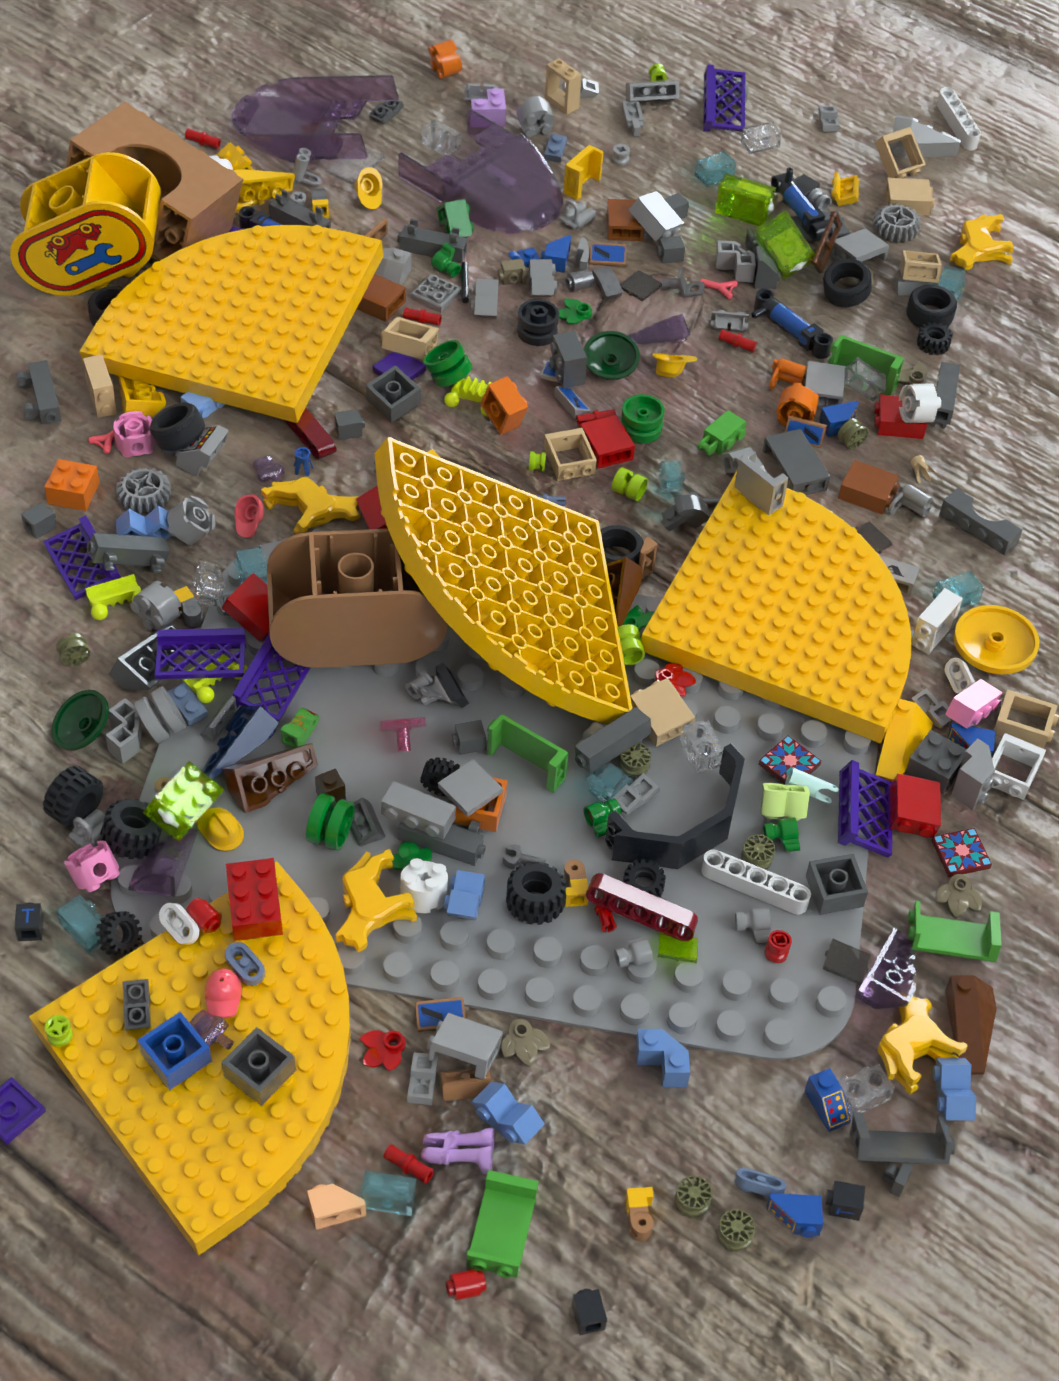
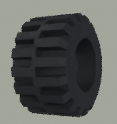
[43,765,104,829]
[100,798,164,860]
[506,862,566,925]

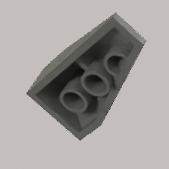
[745,228,781,289]
[108,623,177,690]

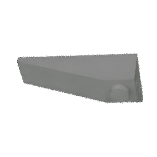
[890,115,961,158]
[375,248,412,285]

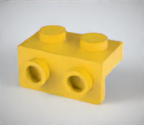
[215,142,254,170]
[831,172,859,207]

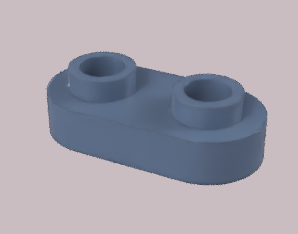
[225,942,265,986]
[734,1168,786,1198]

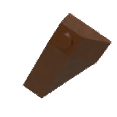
[606,557,643,627]
[222,743,318,813]
[945,975,997,1075]

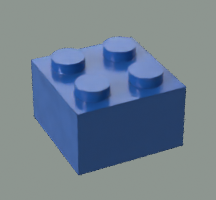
[138,1012,212,1090]

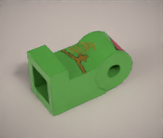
[280,707,319,748]

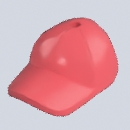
[235,494,264,538]
[205,968,242,1018]

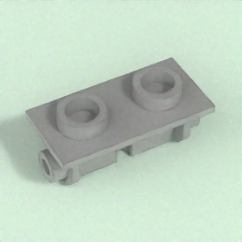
[464,83,498,101]
[710,310,749,332]

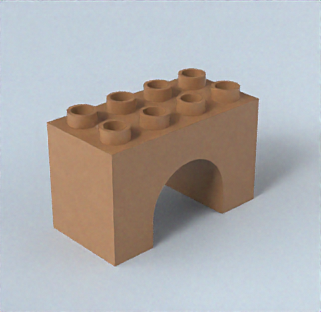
[66,102,243,261]

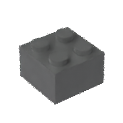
[550,331,587,389]
[366,365,421,423]
[905,730,967,795]
[806,853,868,915]
[221,1027,296,1106]

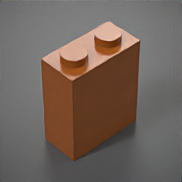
[607,199,645,241]
[357,274,406,322]
[838,460,900,515]

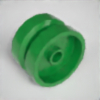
[423,340,473,387]
[621,394,665,444]
[306,793,355,851]

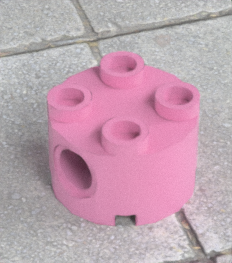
[113,411,155,458]
[64,841,120,892]

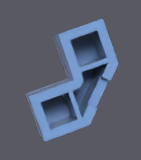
[116,506,172,541]
[444,870,486,921]
[635,1029,690,1087]
[932,1058,977,1121]
[472,1082,545,1145]

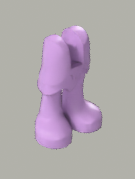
[421,1128,494,1174]

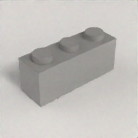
[626,80,679,101]
[381,781,456,840]

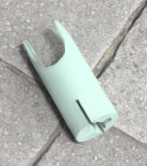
[785,768,839,804]

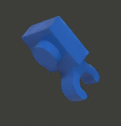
[508,248,541,267]

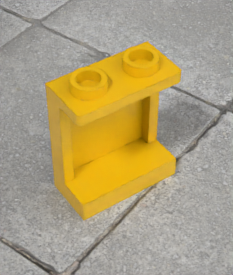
[563,145,603,200]

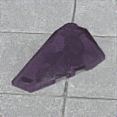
[628,313,691,344]
[128,827,197,897]
[855,928,916,1009]

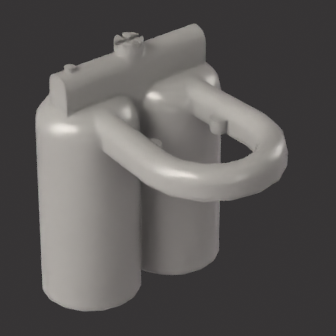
[292,148,321,186]
[559,200,596,229]
[888,483,932,517]
[68,809,105,847]

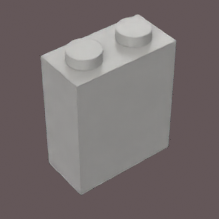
[629,191,684,242]
[804,361,846,408]

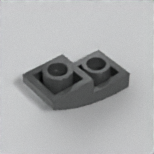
[369,96,404,123]
[123,979,151,1030]

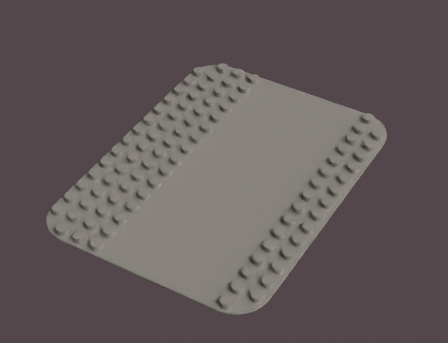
[111,538,878,1060]

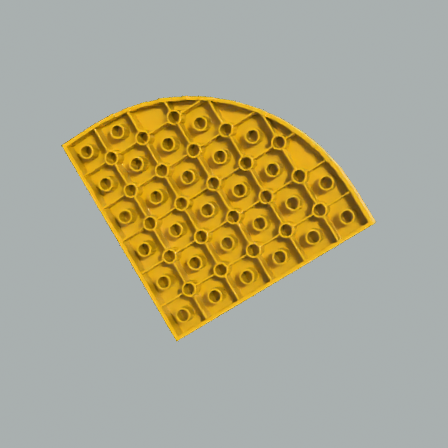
[79,225,384,423]
[374,437,632,725]
[641,471,911,743]
[29,861,351,1256]

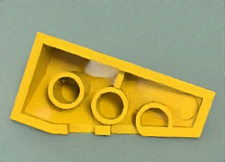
[233,169,295,213]
[118,376,166,418]
[876,699,933,782]

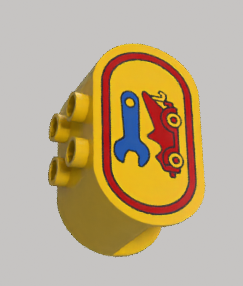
[10,152,161,296]

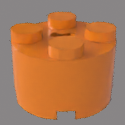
[428,40,462,79]
[776,383,819,426]

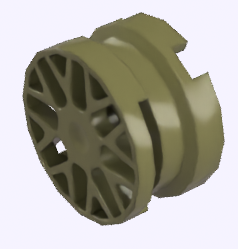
[838,418,869,449]
[56,633,90,666]
[619,742,651,777]
[741,834,775,870]
[675,1176,712,1218]
[717,1209,755,1252]

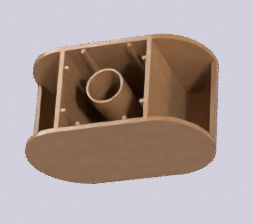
[267,529,448,668]

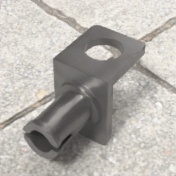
[662,267,705,298]

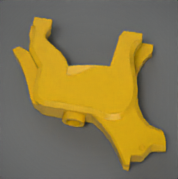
[950,214,1014,270]
[261,477,361,534]
[335,849,417,952]
[877,994,968,1095]

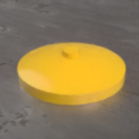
[954,605,1040,675]

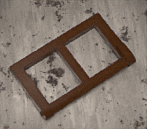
[811,211,842,273]

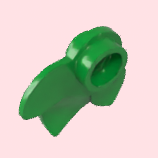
[559,299,592,324]
[623,605,654,632]
[392,841,433,870]

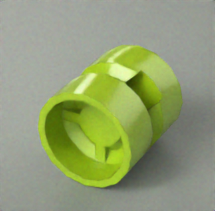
[611,467,648,502]
[618,624,645,665]

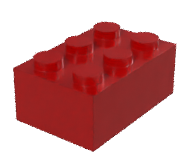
[226,858,283,941]

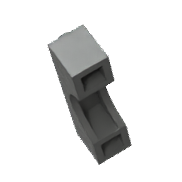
[940,488,1023,556]

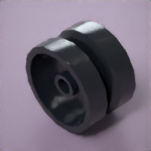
[517,299,559,346]

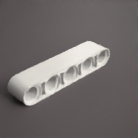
[937,88,981,150]
[701,849,811,915]

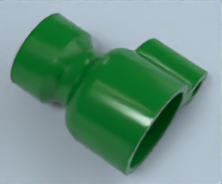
[431,243,461,278]
[583,798,621,838]
[763,817,800,852]

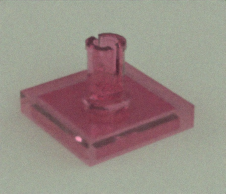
[379,717,426,752]

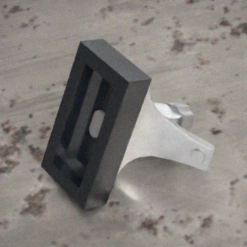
[420,662,469,708]

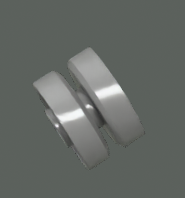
[134,686,187,744]

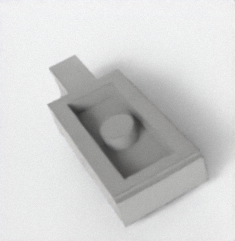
[621,101,644,136]

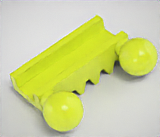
[444,376,491,417]
[85,574,141,620]
[182,652,248,703]

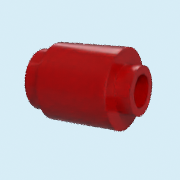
[186,898,222,933]
[445,1269,486,1301]

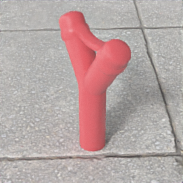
[700,278,738,299]
[88,429,115,454]

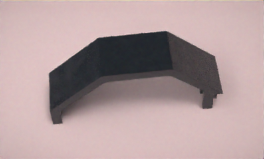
[605,743,745,869]

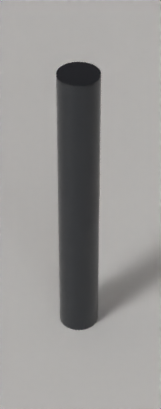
[461,262,469,303]

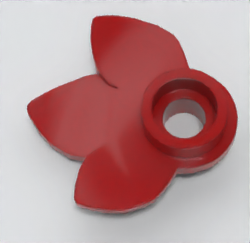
[655,663,696,697]
[360,1030,406,1071]

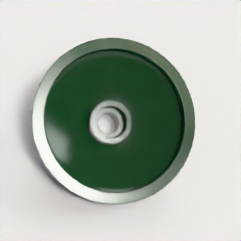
[584,331,640,380]
[51,690,109,751]

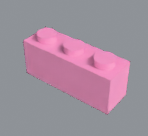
[945,679,1003,728]

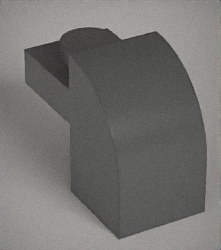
[661,495,710,531]

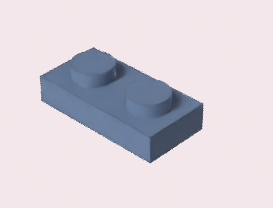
[544,134,567,163]
[167,682,208,726]

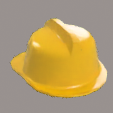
[354,167,382,209]
[652,353,698,377]
[197,807,244,851]

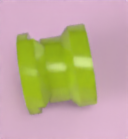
[649,64,667,81]
[529,451,546,472]
[45,1015,73,1047]

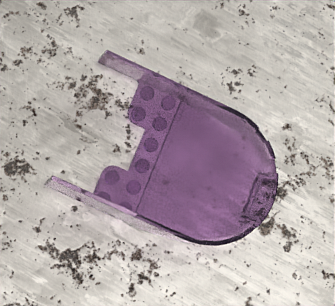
[232,75,399,163]
[398,109,563,234]

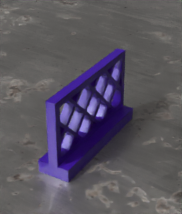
[703,64,745,132]
[43,515,121,600]
[155,628,247,679]
[232,633,311,722]
[838,760,892,858]

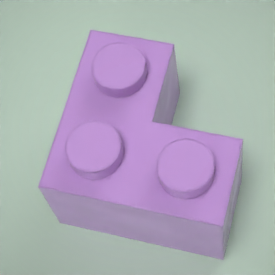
[471,88,506,127]

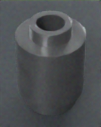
[565,270,594,292]

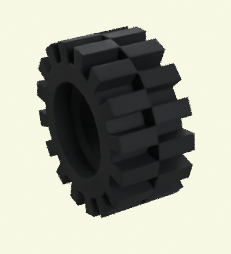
[917,322,953,355]
[420,757,460,796]
[623,859,666,897]
[96,911,142,956]

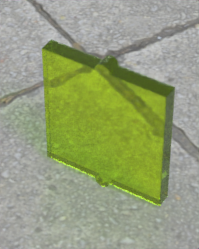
[658,932,698,963]

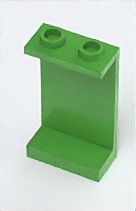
[827,335,904,396]
[487,714,569,793]
[908,901,1001,962]
[466,1170,539,1278]

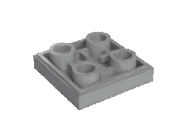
[410,274,461,312]
[438,759,503,817]

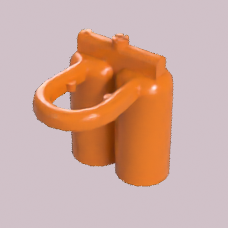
[769,359,807,390]

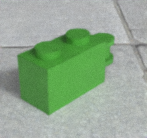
[697,410,746,456]

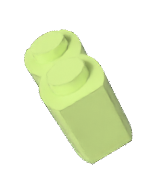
[760,783,810,821]

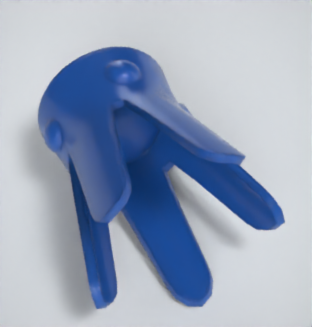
[293,447,314,476]

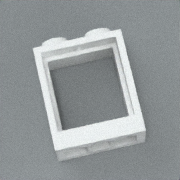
[911,588,963,655]
[992,733,1046,800]

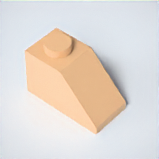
[307,1184,366,1230]

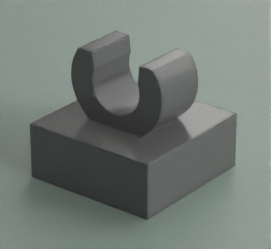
[882,1162,914,1197]

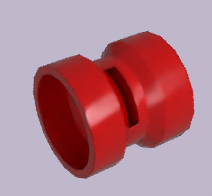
[765,930,792,963]

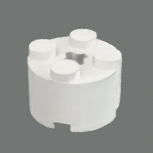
[899,383,941,423]
[400,858,448,913]

